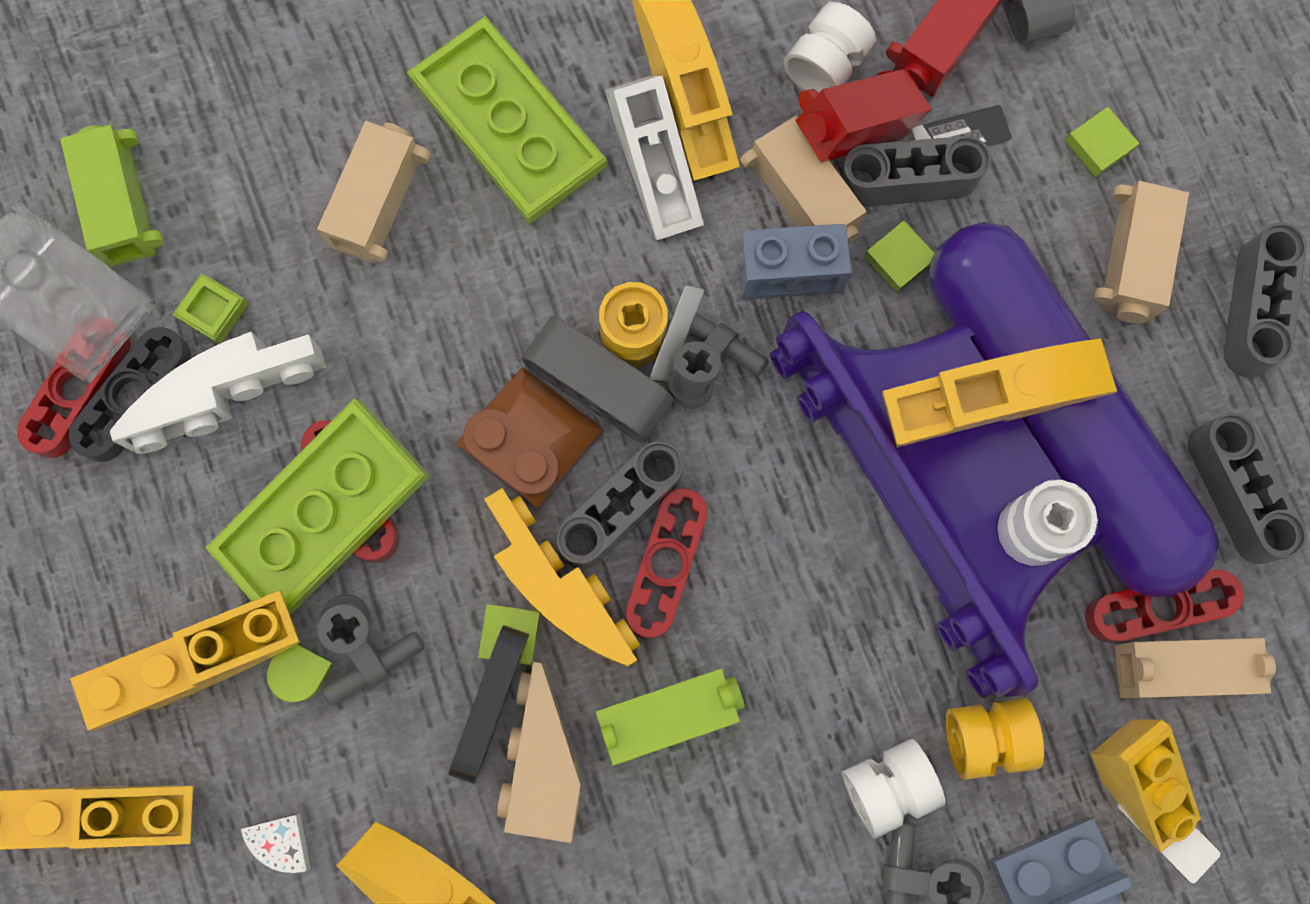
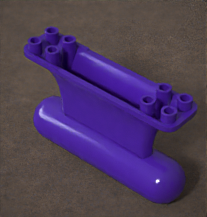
[770,222,1219,699]

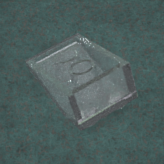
[0,200,157,385]

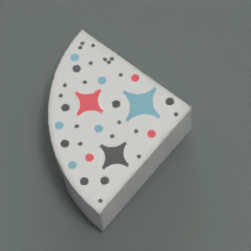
[241,814,311,873]

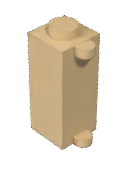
[740,116,867,245]
[317,120,431,264]
[1093,180,1189,324]
[1115,638,1276,698]

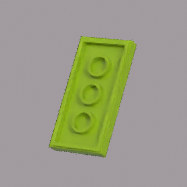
[407,16,608,225]
[205,398,430,615]

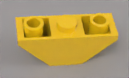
[1090,719,1201,853]

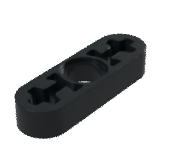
[69,327,191,462]
[448,625,530,785]

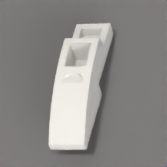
[110,331,326,454]

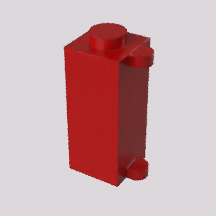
[885,0,1002,97]
[795,69,932,163]

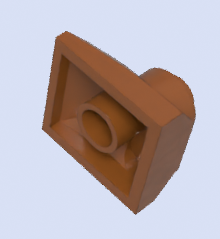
[456,367,603,511]

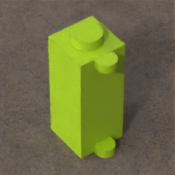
[60,124,164,268]
[595,668,745,766]

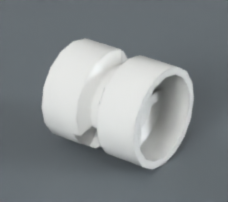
[783,2,876,93]
[997,480,1098,566]
[842,739,946,839]

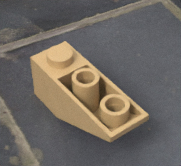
[497,662,583,843]

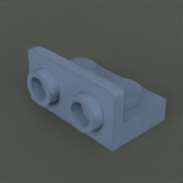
[740,224,852,300]
[989,817,1134,904]

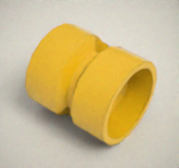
[599,282,668,367]
[945,698,1044,780]

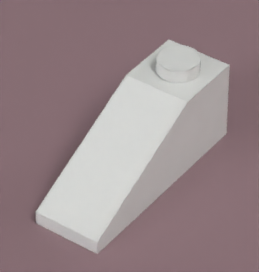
[605,75,704,240]

